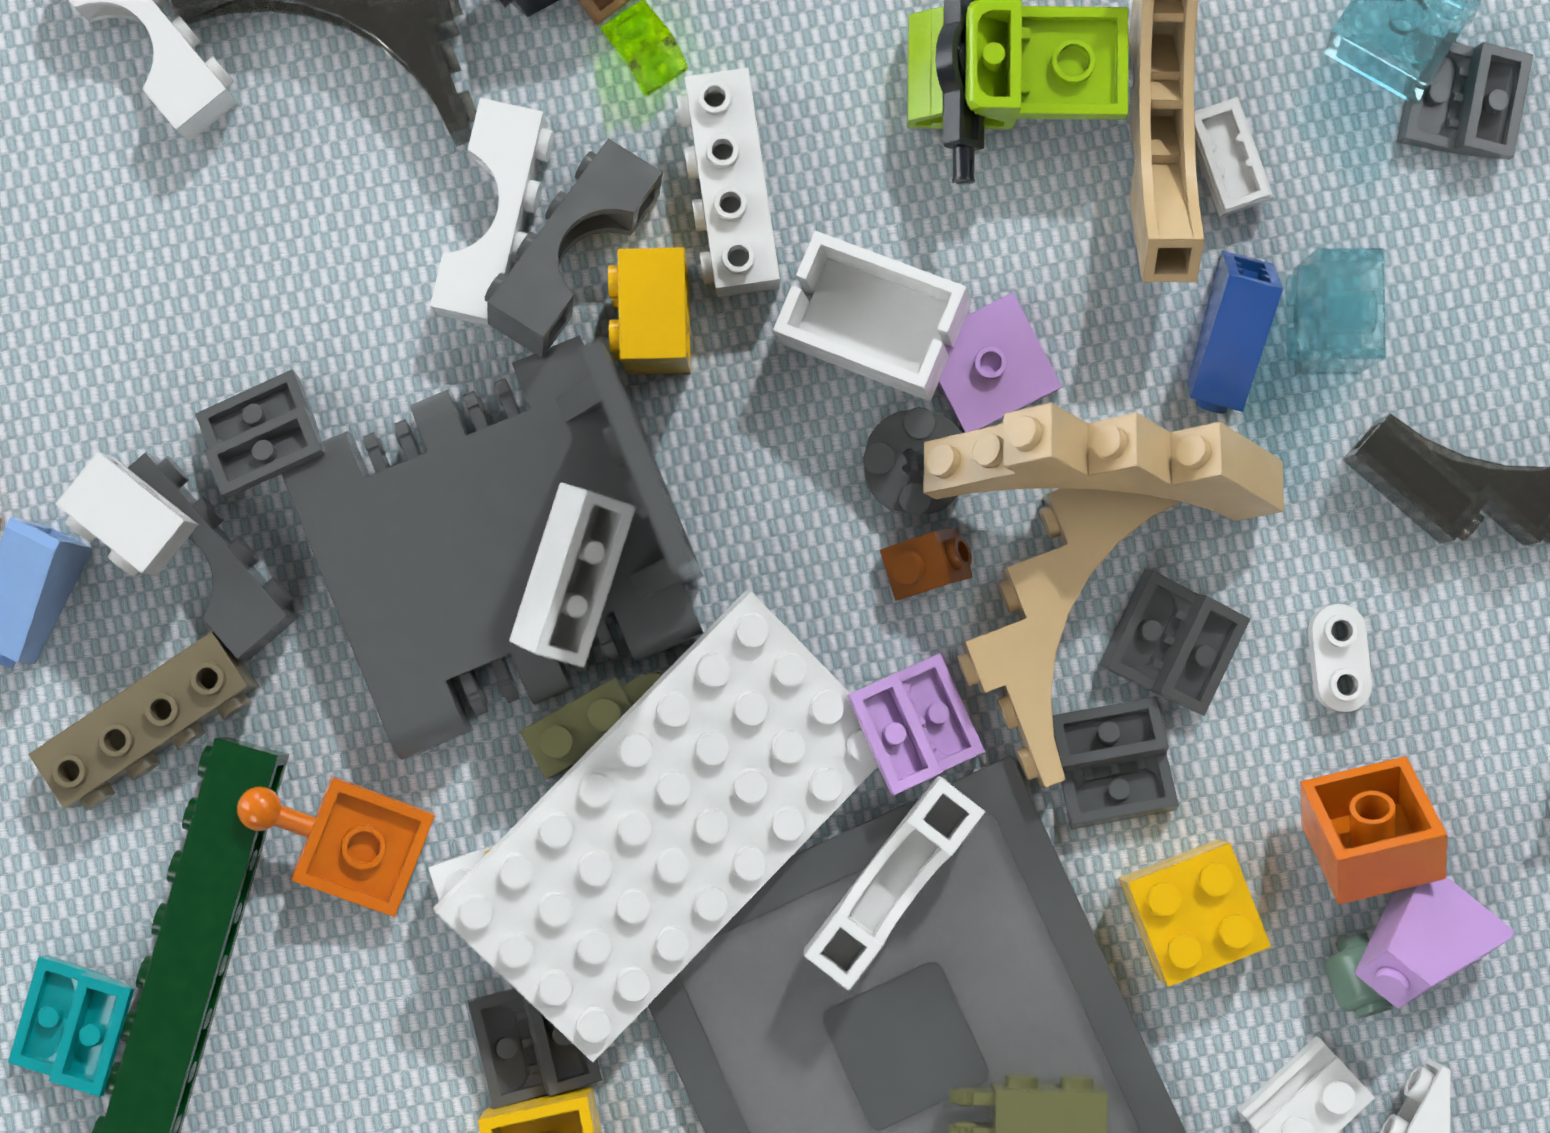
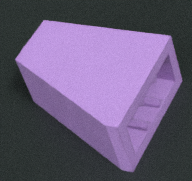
[1354,876,1515,1009]

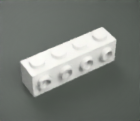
[676,67,780,298]

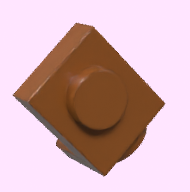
[880,527,973,601]

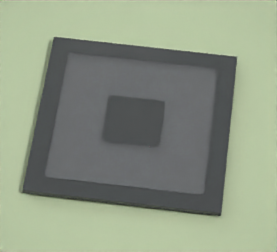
[648,755,1186,1133]

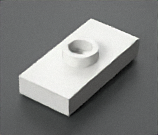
[1194,97,1274,218]

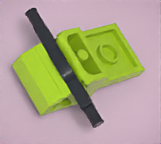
[907,0,1129,185]

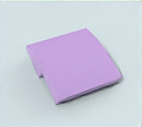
[847,653,985,796]

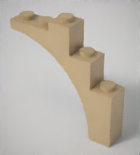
[1128,0,1204,282]
[923,402,1284,521]
[957,488,1181,788]

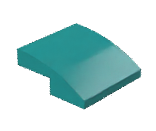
[8,955,135,1097]

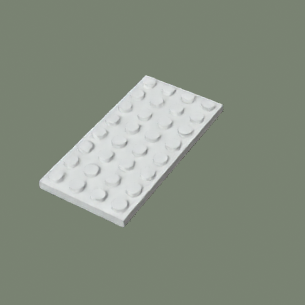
[433,590,878,1062]

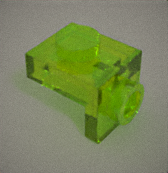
[600,0,688,96]

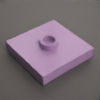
[938,292,1062,433]

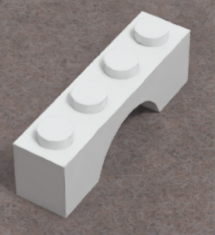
[68,0,239,143]
[430,97,554,327]
[804,776,985,991]

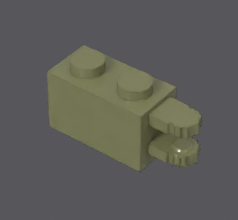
[520,671,662,779]
[949,1073,1108,1133]

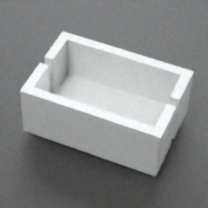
[773,231,972,402]

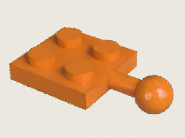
[237,775,435,917]

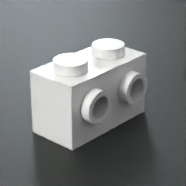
[55,451,199,577]

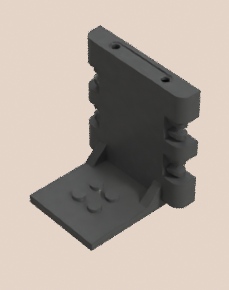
[282,335,704,760]

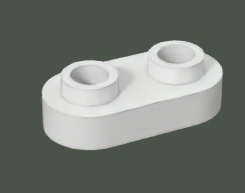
[1308,604,1372,712]

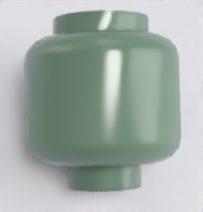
[1324,933,1395,1019]

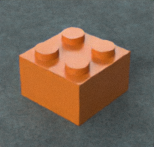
[1300,756,1447,905]

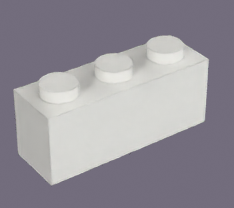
[509,482,635,667]

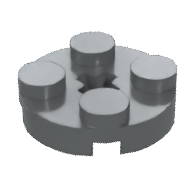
[863,407,962,516]

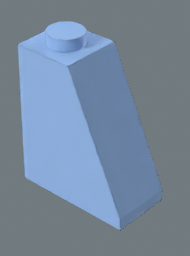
[0,517,93,668]

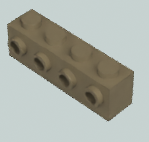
[28,632,260,811]

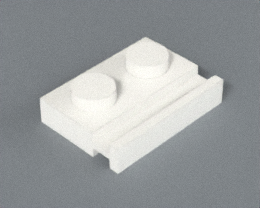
[1237,1036,1375,1133]

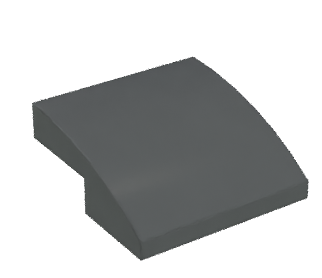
[1397,35,1534,160]
[195,369,325,499]
[1099,569,1250,716]
[1052,696,1179,830]
[465,988,602,1110]

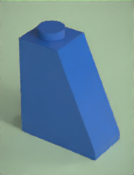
[1187,250,1283,414]

